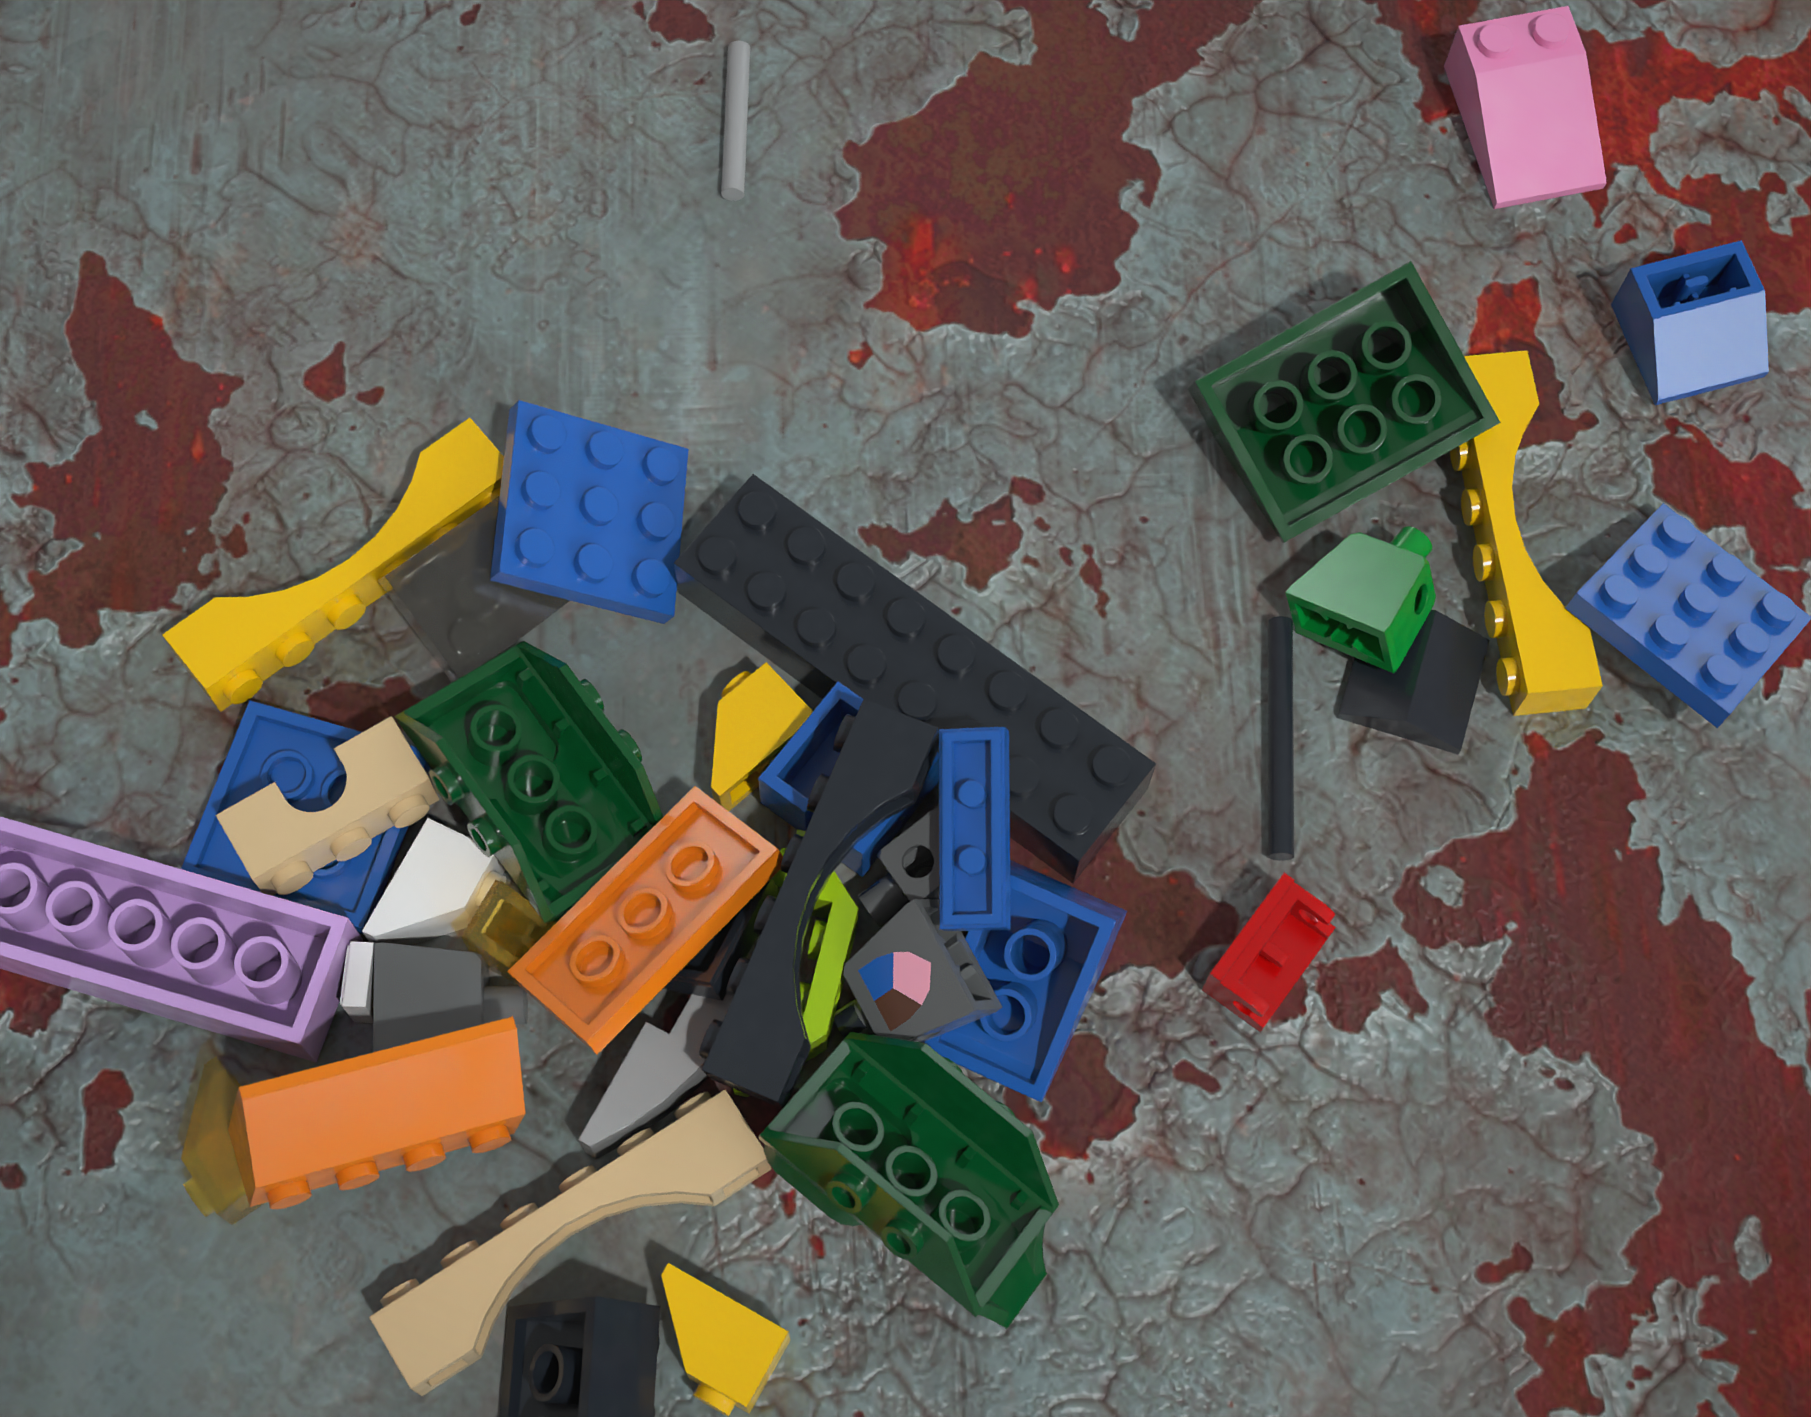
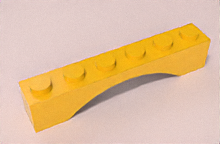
[1450,350,1603,716]
[162,418,504,712]

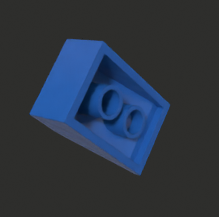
[923,860,1127,1102]

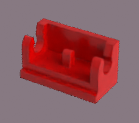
[1202,873,1336,1032]

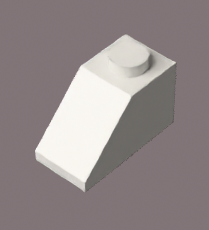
[362,818,506,946]

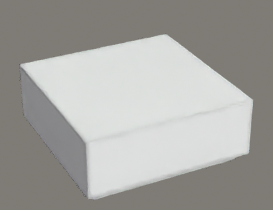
[340,941,374,1023]

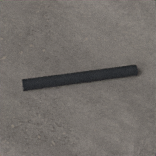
[1268,616,1294,861]

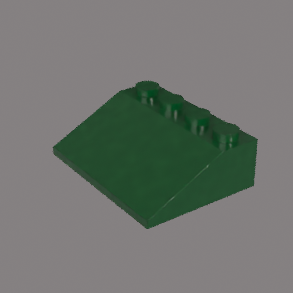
[1188,261,1501,543]

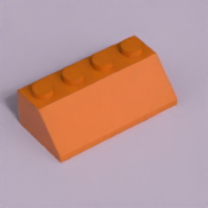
[228,1016,526,1209]

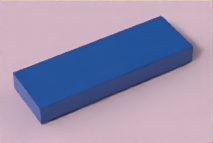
[939,727,1011,931]

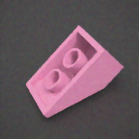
[1444,6,1607,209]

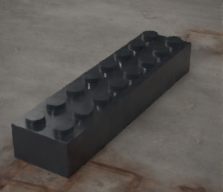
[674,474,1156,884]

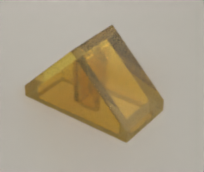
[461,880,557,984]

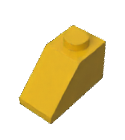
[711,662,813,811]
[661,1263,790,1417]

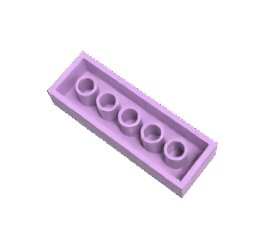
[0,817,363,1062]

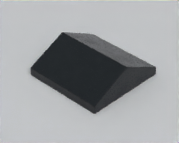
[1337,610,1490,755]

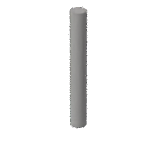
[721,41,750,201]

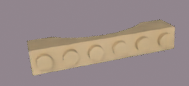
[369,1089,771,1396]

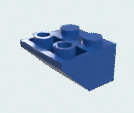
[1611,240,1769,405]

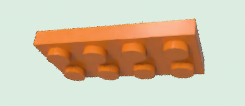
[507,786,783,1055]

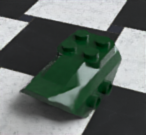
[394,641,663,923]
[759,1032,1059,1329]

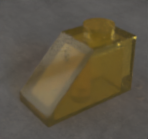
[181,1057,264,1225]

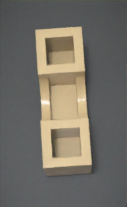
[216,716,440,896]

